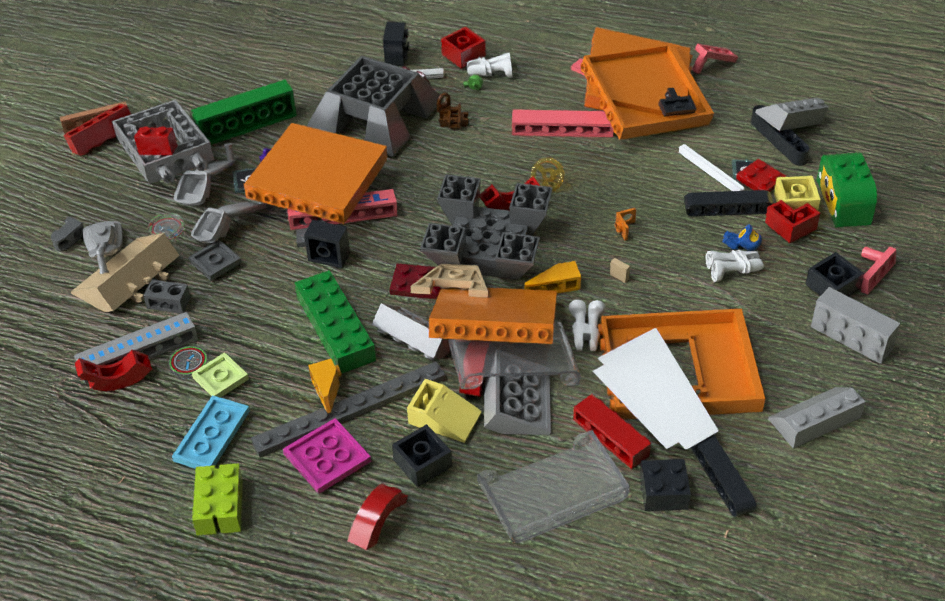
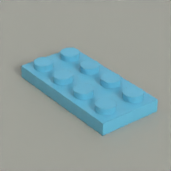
[172,395,250,469]

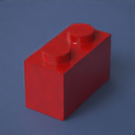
[134,127,178,155]

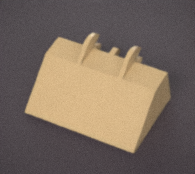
[71,233,180,312]

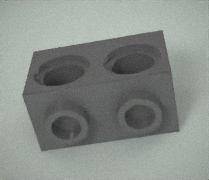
[144,280,191,314]

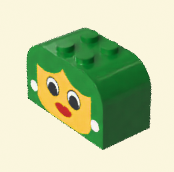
[817,152,877,228]

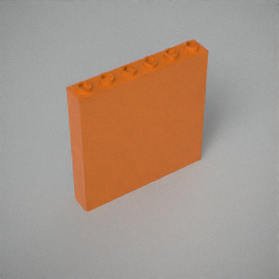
[584,27,692,118]
[580,43,714,140]
[244,123,387,224]
[429,287,557,344]

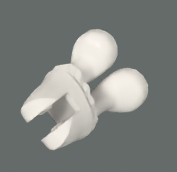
[467,53,513,78]
[706,250,764,282]
[569,300,606,351]

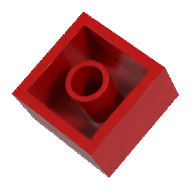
[441,26,486,69]

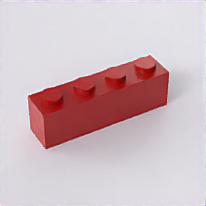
[64,104,132,155]
[573,394,651,469]

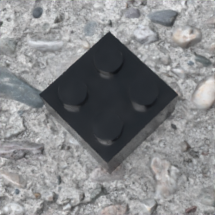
[383,22,410,67]
[304,220,350,268]
[806,252,864,297]
[392,424,452,488]
[640,459,691,512]

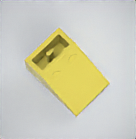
[407,379,482,443]

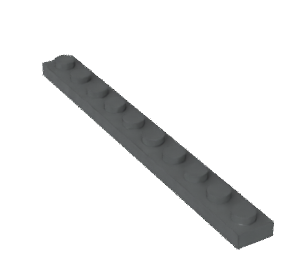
[251,362,446,458]

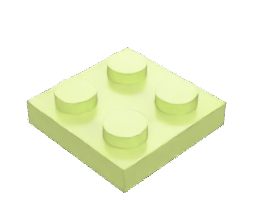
[192,352,249,398]

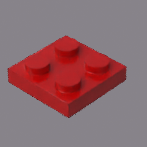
[736,158,786,192]

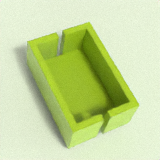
[192,463,243,536]

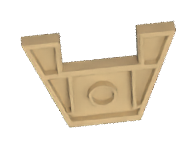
[411,264,488,298]

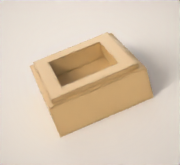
[610,258,630,283]

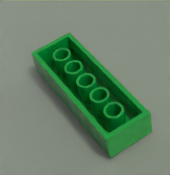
[191,79,297,145]
[294,270,376,374]

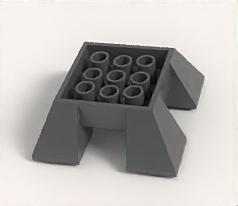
[307,55,443,157]
[420,174,553,280]

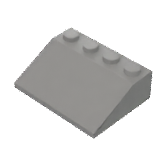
[484,351,551,435]

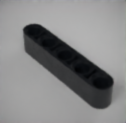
[751,105,810,166]
[684,190,773,217]
[690,434,756,517]

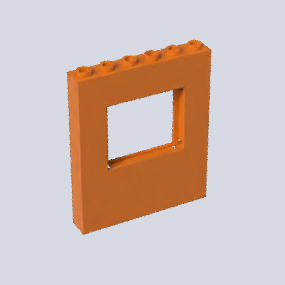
[597,308,765,420]

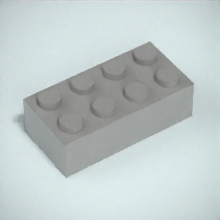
[811,287,900,364]

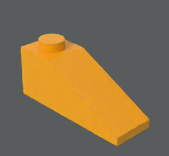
[524,261,581,294]
[308,358,341,413]

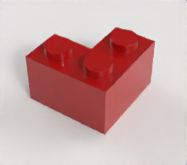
[765,200,820,243]

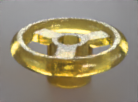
[531,157,564,192]

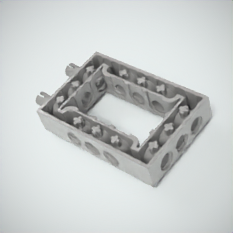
[112,100,214,183]

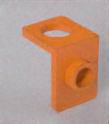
[615,208,636,241]

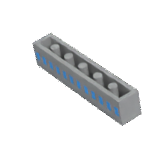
[74,312,198,383]

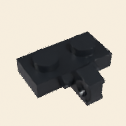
[658,87,697,117]

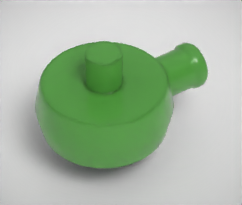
[463,75,483,90]

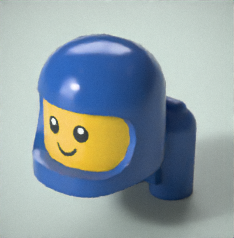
[722,224,762,251]

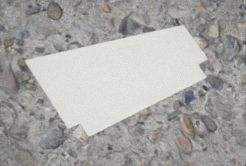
[593,328,719,449]

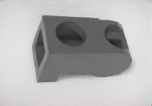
[51,216,84,251]

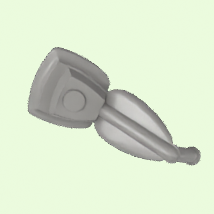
[174,143,235,206]
[191,202,266,243]
[83,221,123,274]

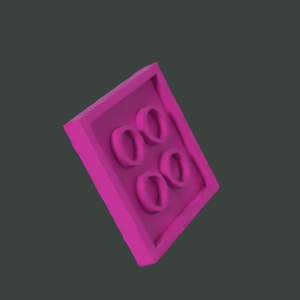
[283,418,371,494]

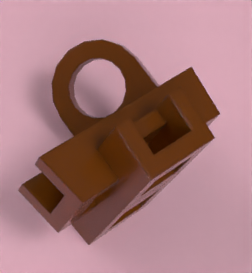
[437,92,469,128]

